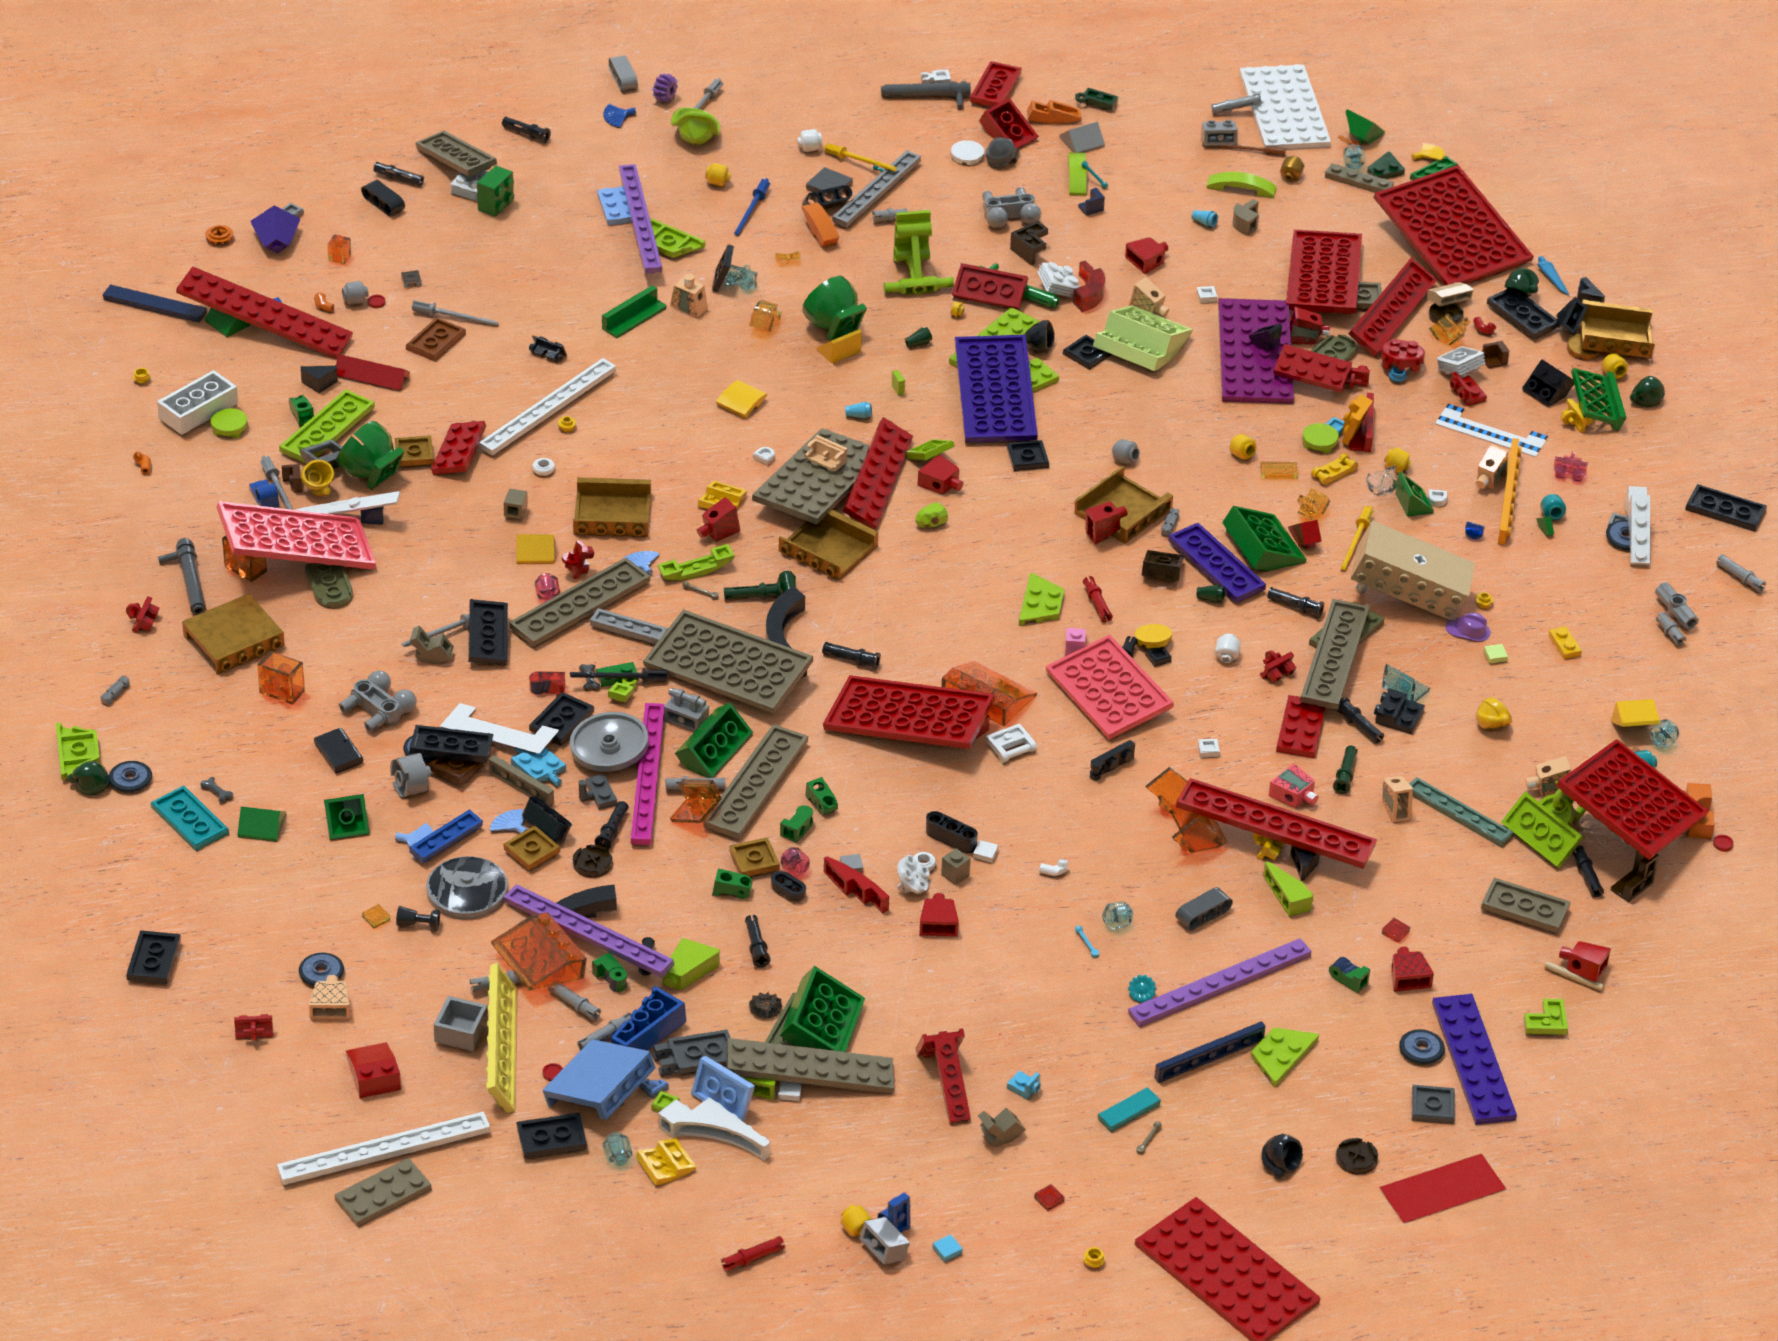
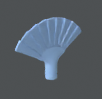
[623,551,660,575]
[490,809,527,834]
[395,823,434,859]

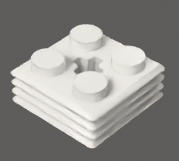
[450,171,488,201]
[1037,262,1081,298]
[1436,346,1486,377]

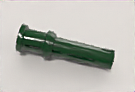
[724,581,781,600]
[1333,745,1358,794]

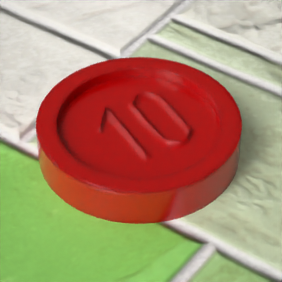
[368,295,385,308]
[1713,835,1734,851]
[542,1063,563,1081]

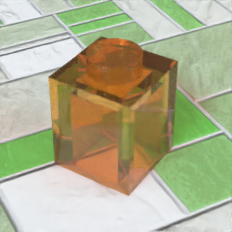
[327,234,351,264]

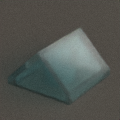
[1382,664,1430,702]

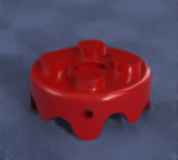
[1380,339,1425,373]

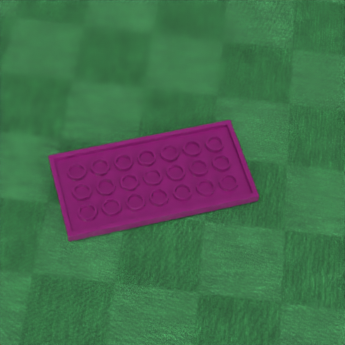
[1218,298,1294,404]

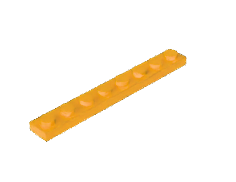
[1498,438,1522,545]

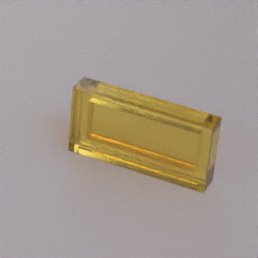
[1260,462,1298,479]

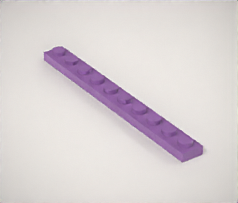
[619,164,662,274]
[504,884,674,978]
[1128,938,1312,1027]

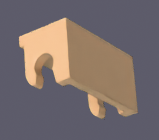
[805,435,847,472]

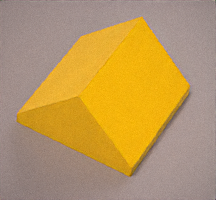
[816,329,862,364]
[516,534,554,564]
[1611,699,1660,727]

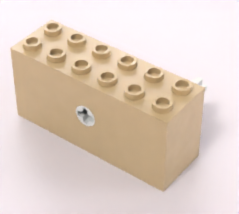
[1350,520,1475,621]

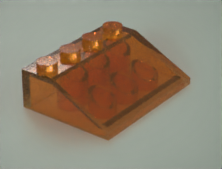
[941,661,1037,726]
[491,912,587,991]

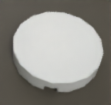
[951,140,984,165]

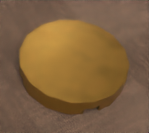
[1567,334,1601,360]

